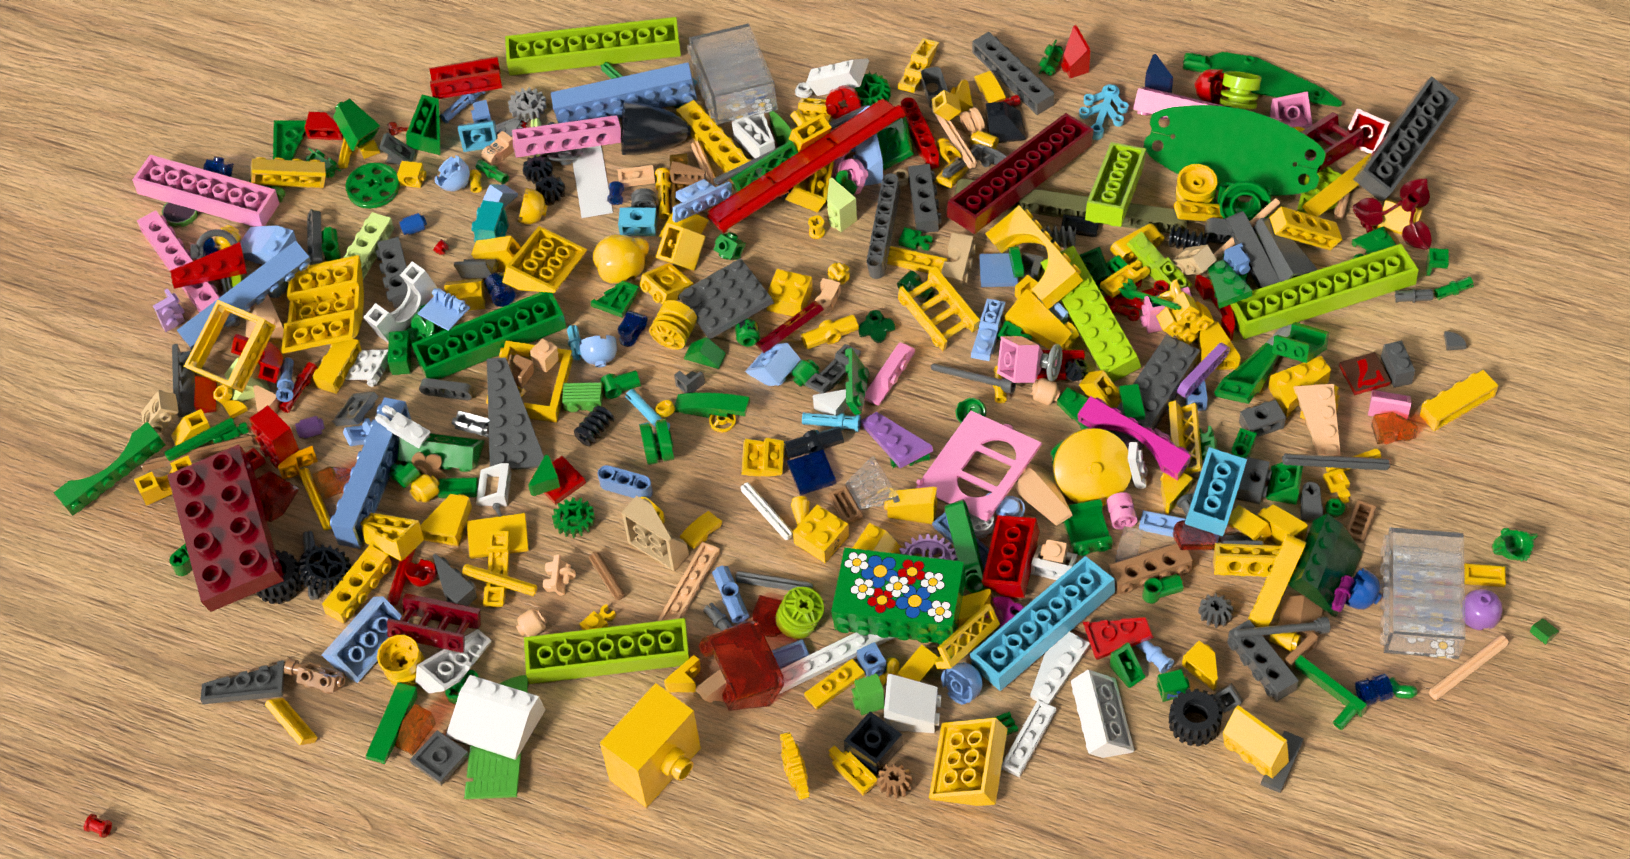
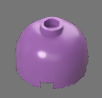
[1460,589,1502,630]

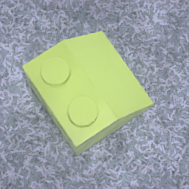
[827,178,857,232]

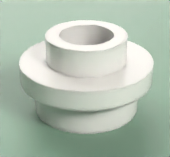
[795,82,813,98]

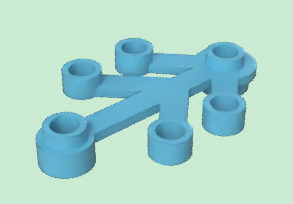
[1079,84,1129,140]

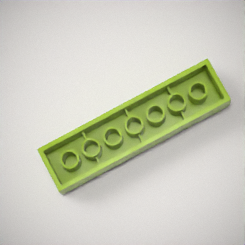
[1040,245,1142,382]
[524,618,690,684]

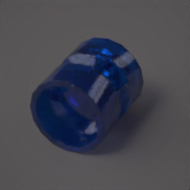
[484,272,516,307]
[1355,673,1393,706]

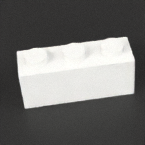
[806,58,869,96]

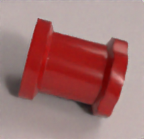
[84,814,112,838]

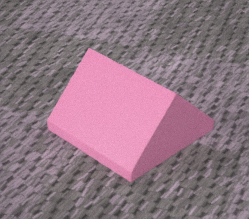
[1270,92,1312,129]
[1368,390,1411,422]

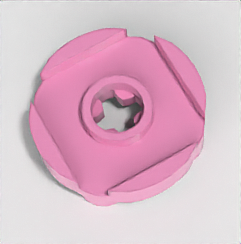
[836,159,868,194]

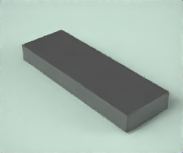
[1260,731,1304,793]

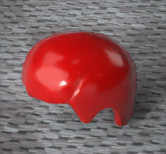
[405,559,438,587]

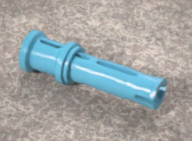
[802,412,861,432]

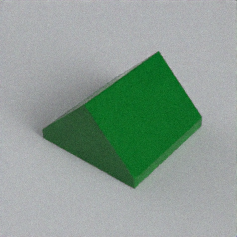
[1266,462,1303,505]

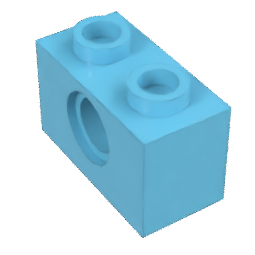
[618,207,658,236]

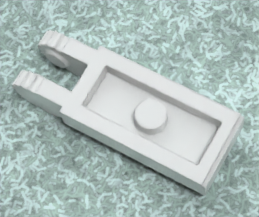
[375,405,430,448]

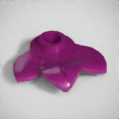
[986,597,1024,628]

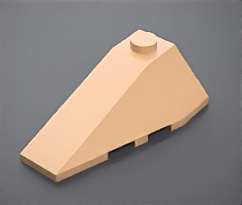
[246,295,283,344]
[1007,463,1072,526]

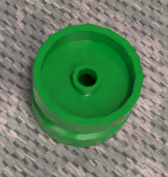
[639,419,674,465]

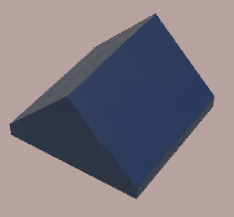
[1145,54,1173,93]

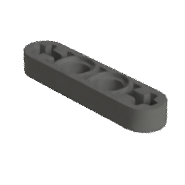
[307,209,322,265]

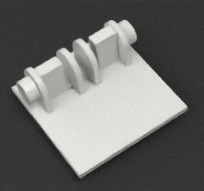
[345,350,388,387]

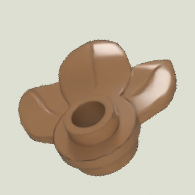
[412,451,447,481]

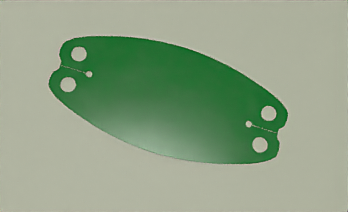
[1143,105,1326,196]

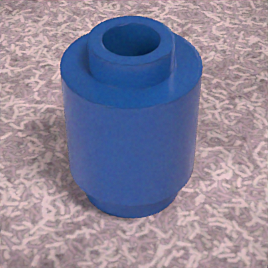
[399,213,427,235]

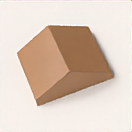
[1279,595,1323,639]

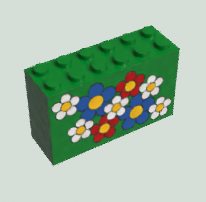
[831,547,966,645]

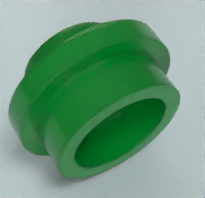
[1325,498,1345,518]

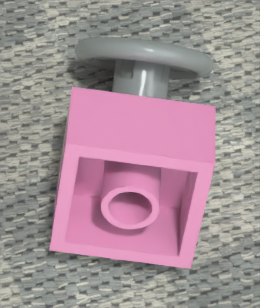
[997,336,1062,383]

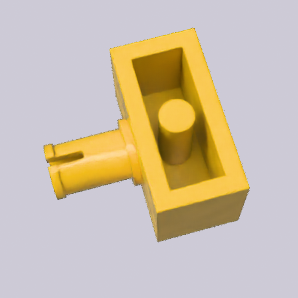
[789,109,832,153]

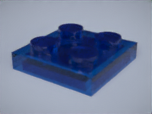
[787,450,836,496]

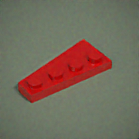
[170,242,247,289]

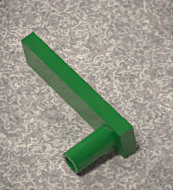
[1295,655,1367,730]

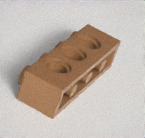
[1108,542,1193,595]

